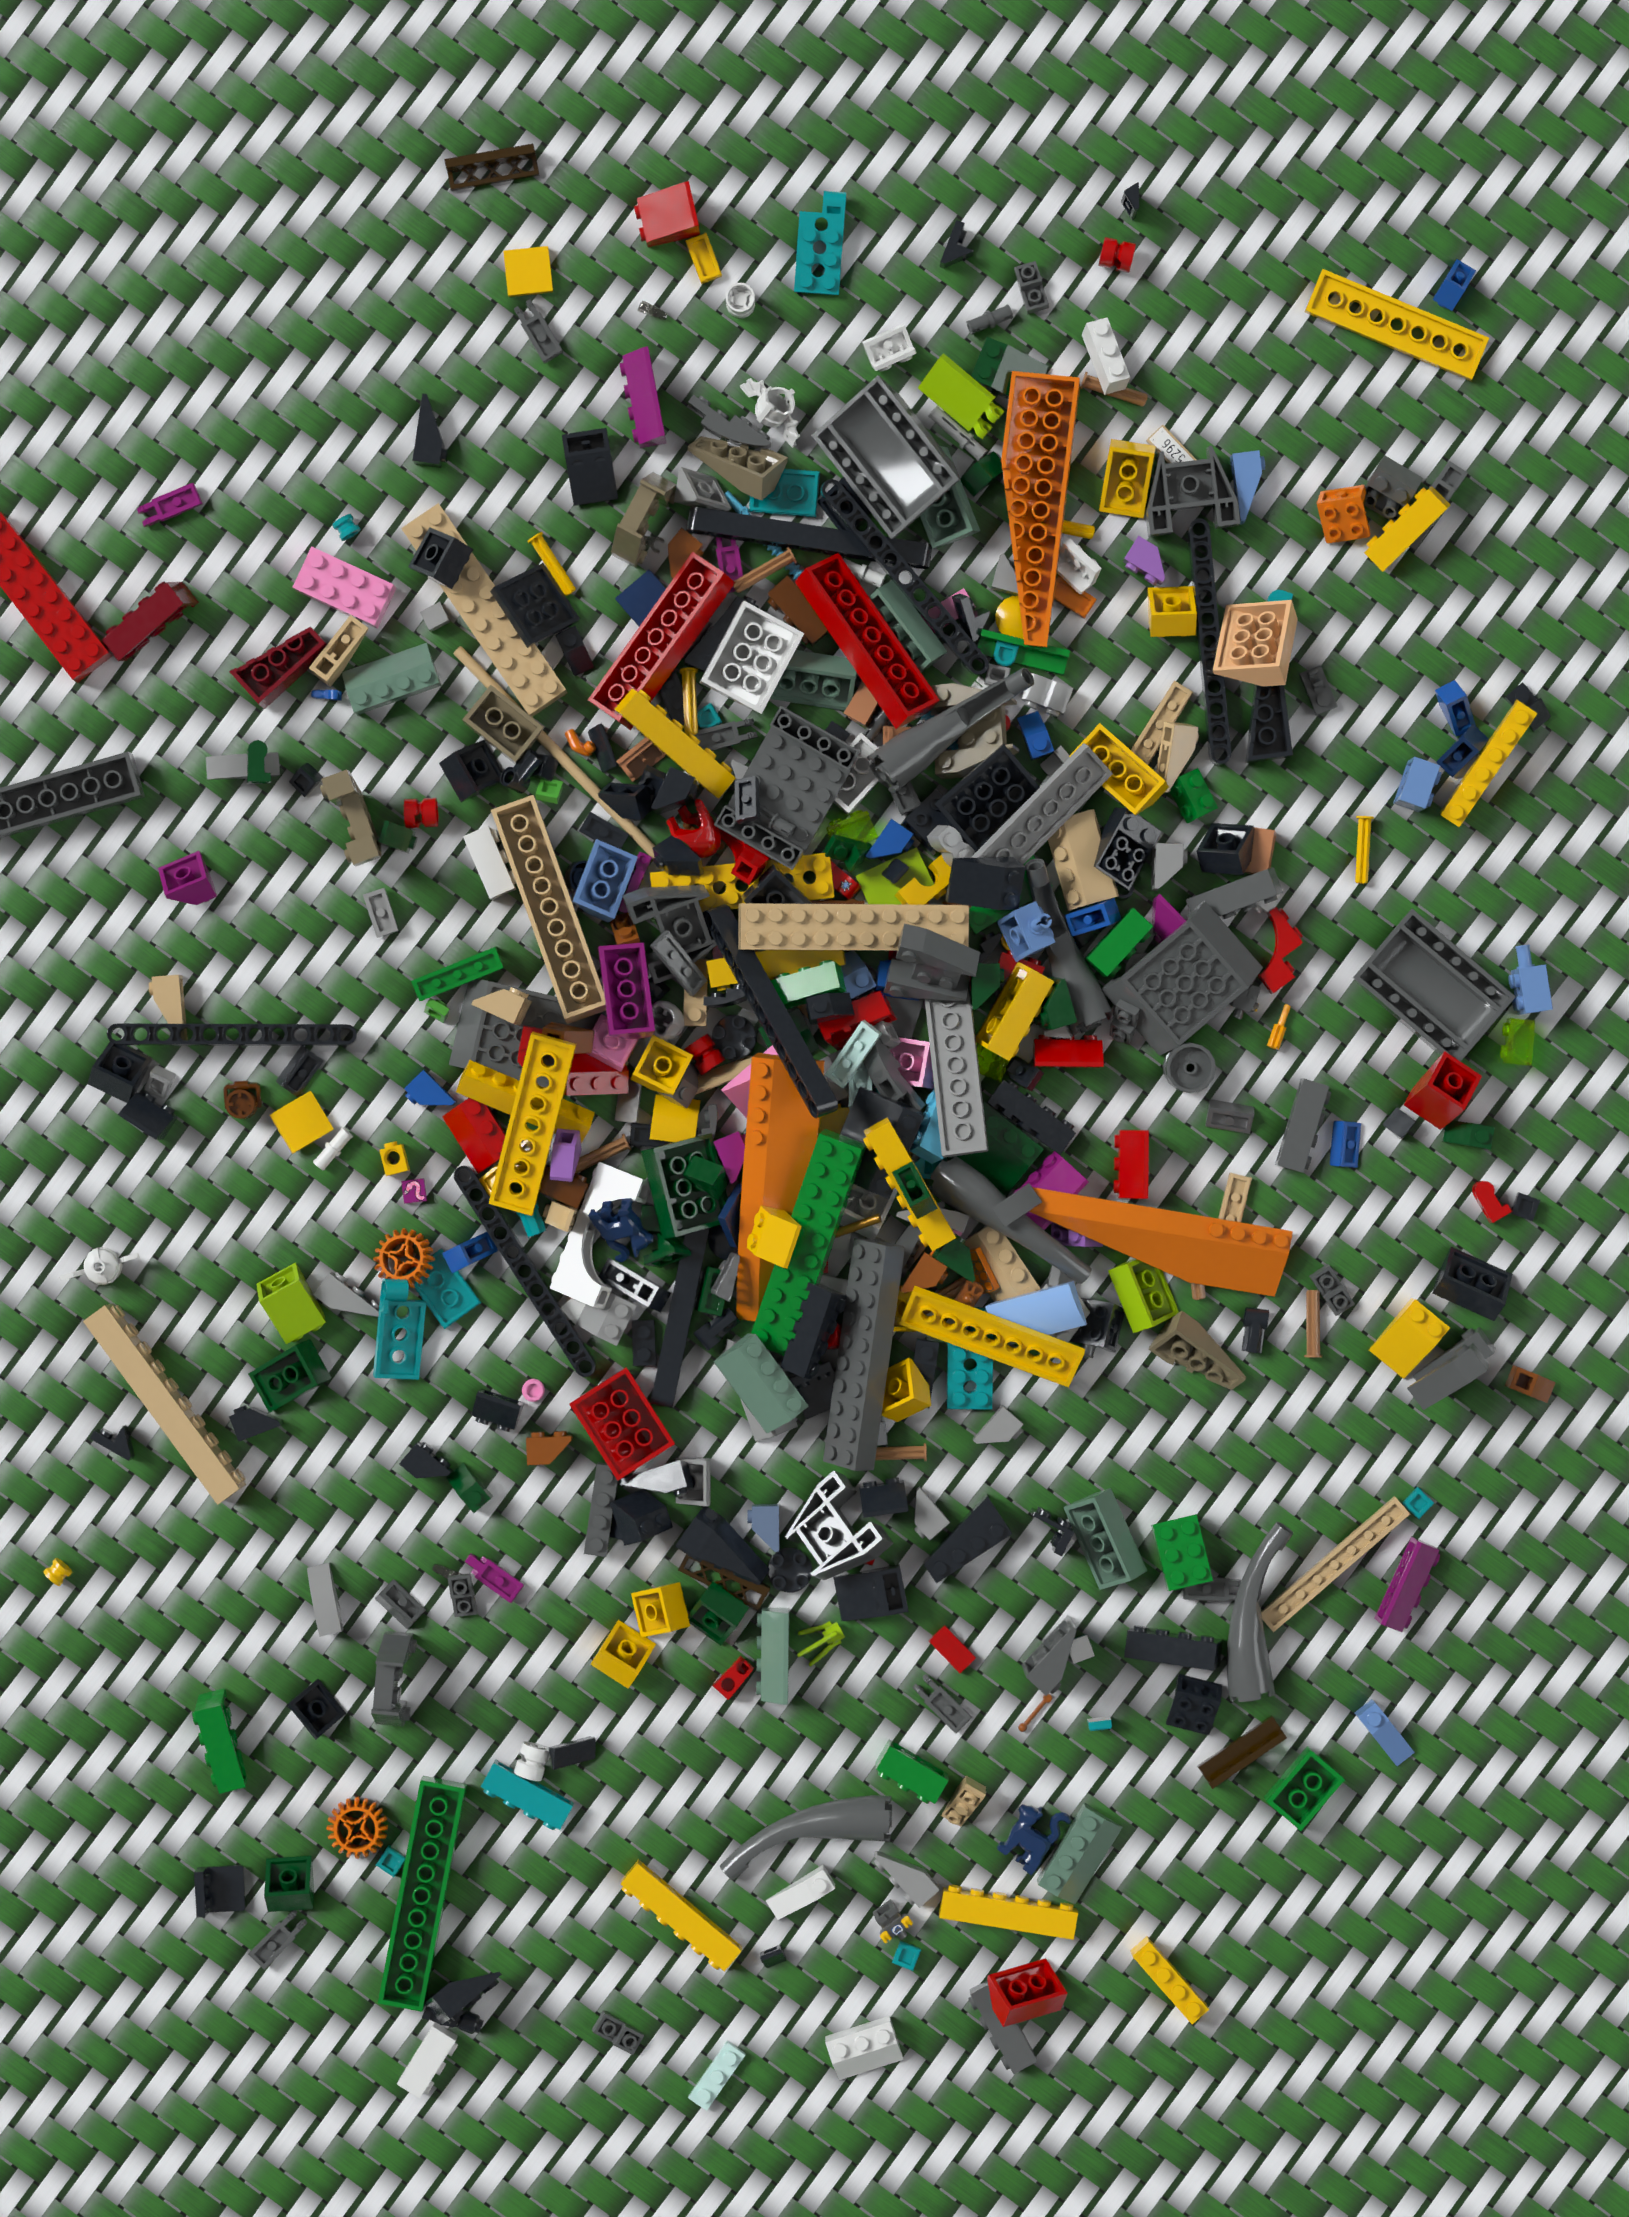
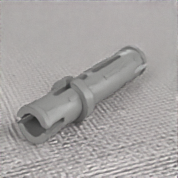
[928,406,988,461]

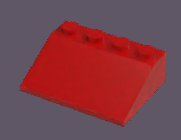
[569,1367,675,1481]

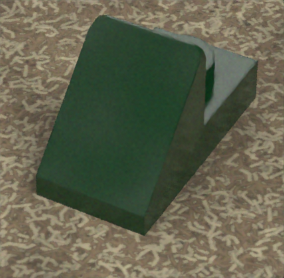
[823,834,872,872]
[643,1233,691,1268]

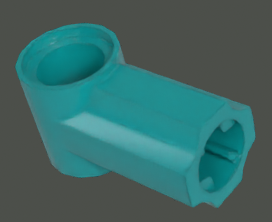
[516,1201,546,1238]

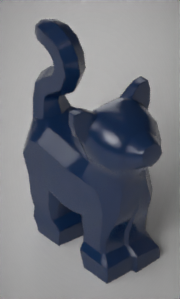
[588,1198,654,1262]
[997,1804,1072,1875]

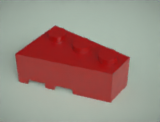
[818,991,897,1051]

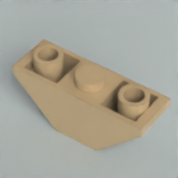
[941,1776,986,1827]

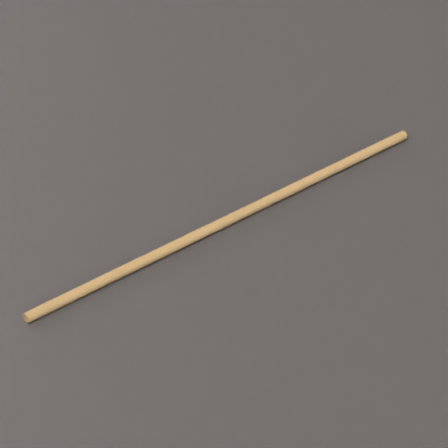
[453,646,815,1025]

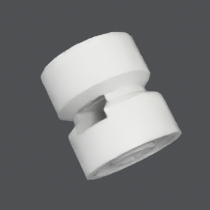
[726,283,755,318]
[514,1741,550,1781]

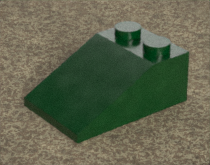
[971,337,1048,399]
[248,1339,331,1413]

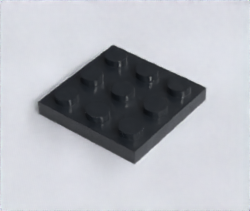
[490,563,580,648]

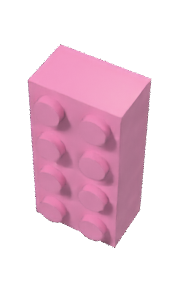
[292,546,396,629]

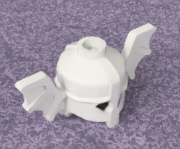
[740,378,800,448]
[59,1247,140,1285]

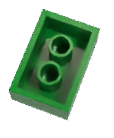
[1085,908,1153,977]
[1151,1514,1213,1591]
[875,1739,949,1804]
[1264,1746,1345,1831]

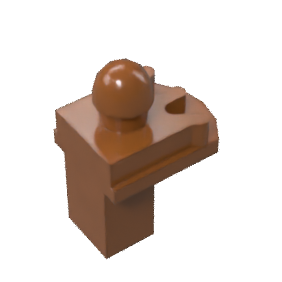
[955,1280,984,1307]

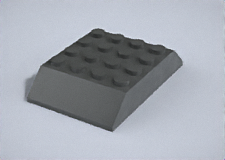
[812,375,961,539]
[1353,909,1515,1062]

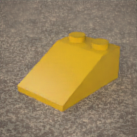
[1099,439,1156,518]
[1369,1298,1450,1379]

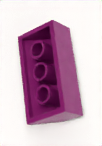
[619,346,666,448]
[598,943,655,1039]
[1013,1151,1089,1230]
[1374,1536,1440,1632]

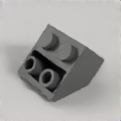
[1363,455,1423,522]

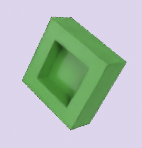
[535,779,563,804]
[424,998,450,1023]

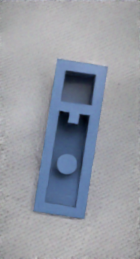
[1230,450,1265,524]
[1355,1699,1415,1766]

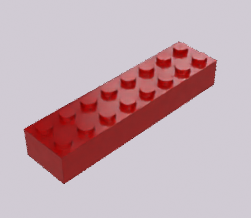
[0,511,113,683]
[588,552,735,731]
[795,553,940,729]

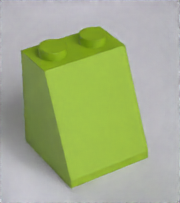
[256,1262,326,1344]

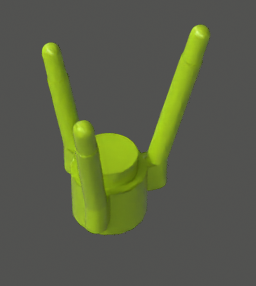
[797,1621,845,1667]

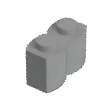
[1021,673,1073,717]
[927,825,975,867]

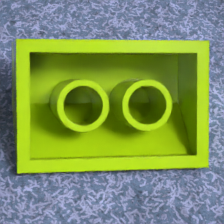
[1108,1258,1179,1333]

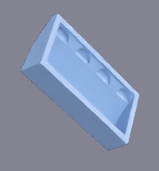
[985,1281,1087,1345]

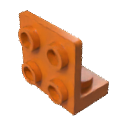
[1317,485,1371,543]

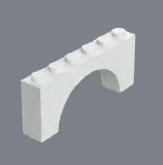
[550,1162,651,1310]

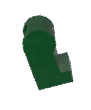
[247,740,271,784]

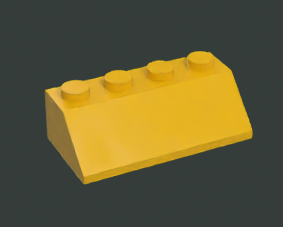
[1069,723,1169,816]
[976,962,1054,1061]

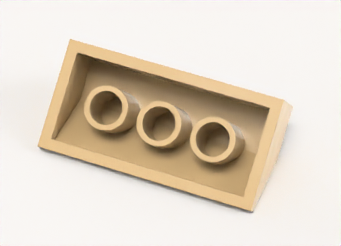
[1048,809,1119,911]
[471,987,532,1026]
[964,1226,1041,1302]

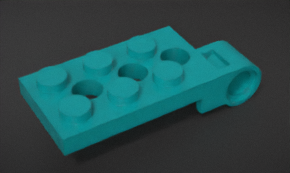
[794,191,846,295]
[373,1278,426,1380]
[947,1307,993,1409]

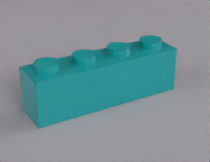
[481,1759,574,1830]

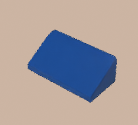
[1330,1121,1361,1168]

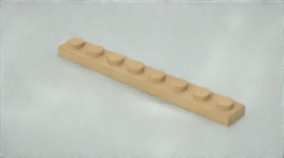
[1261,1496,1410,1632]

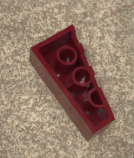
[102,581,199,661]
[229,627,327,709]

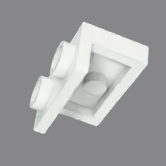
[862,324,917,372]
[1057,538,1102,594]

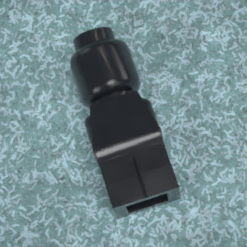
[422,1993,484,2034]

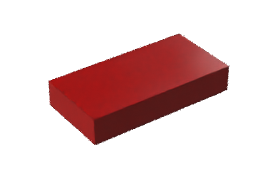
[928,1625,976,1673]

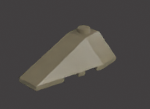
[688,436,788,500]
[1149,1311,1246,1390]

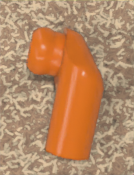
[564,729,596,756]

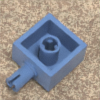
[997,901,1055,962]
[1508,944,1553,1015]

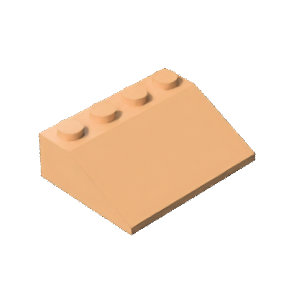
[1213,600,1298,686]

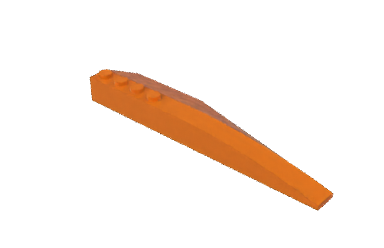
[1001,371,1081,648]
[736,1053,825,1321]
[1029,1187,1293,1297]

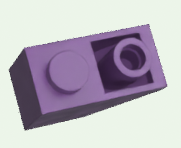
[1123,535,1165,585]
[550,1129,582,1182]
[1051,1222,1103,1247]

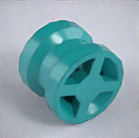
[332,514,361,541]

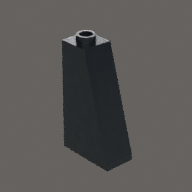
[684,596,759,673]

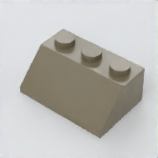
[462,685,544,764]

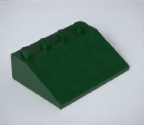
[947,1101,1044,1196]
[641,1133,728,1239]

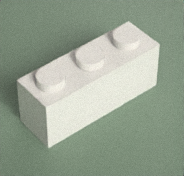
[1082,318,1130,395]
[463,826,516,900]
[397,2022,458,2099]

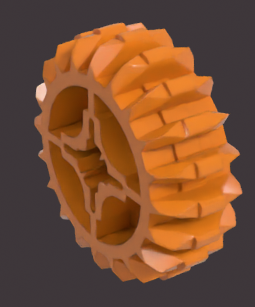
[373,1228,435,1288]
[326,1797,388,1859]

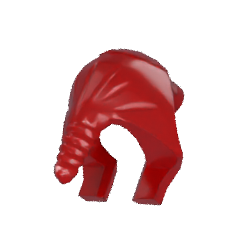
[666,799,721,858]

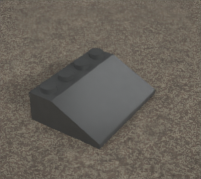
[1021,1615,1076,1696]

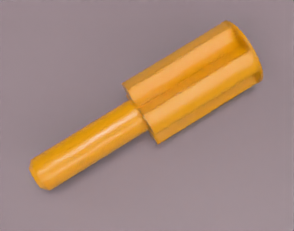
[1266,1004,1291,1050]

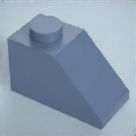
[747,1504,779,1552]

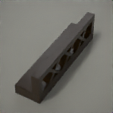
[444,143,540,191]
[678,1554,770,1611]
[1197,1715,1287,1789]

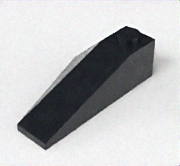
[675,1506,770,1585]

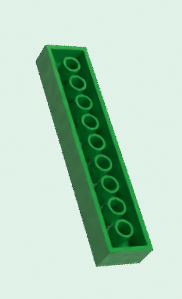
[751,1129,867,1356]
[378,1776,467,2012]

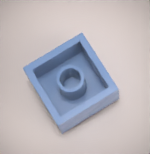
[1393,757,1442,812]

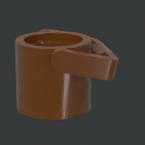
[223,1081,262,1119]

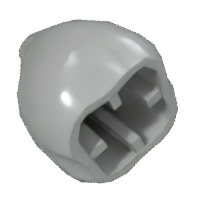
[652,1000,684,1041]

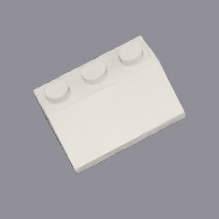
[825,2016,904,2080]

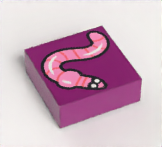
[401,1178,427,1204]

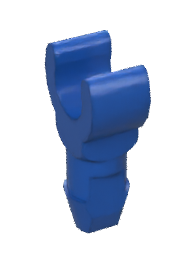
[311,689,342,701]

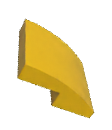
[269,1091,334,1154]
[650,1094,701,1142]

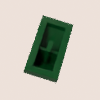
[961,451,1003,498]
[683,1156,730,1200]

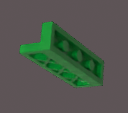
[978,629,1070,675]
[411,946,504,1002]

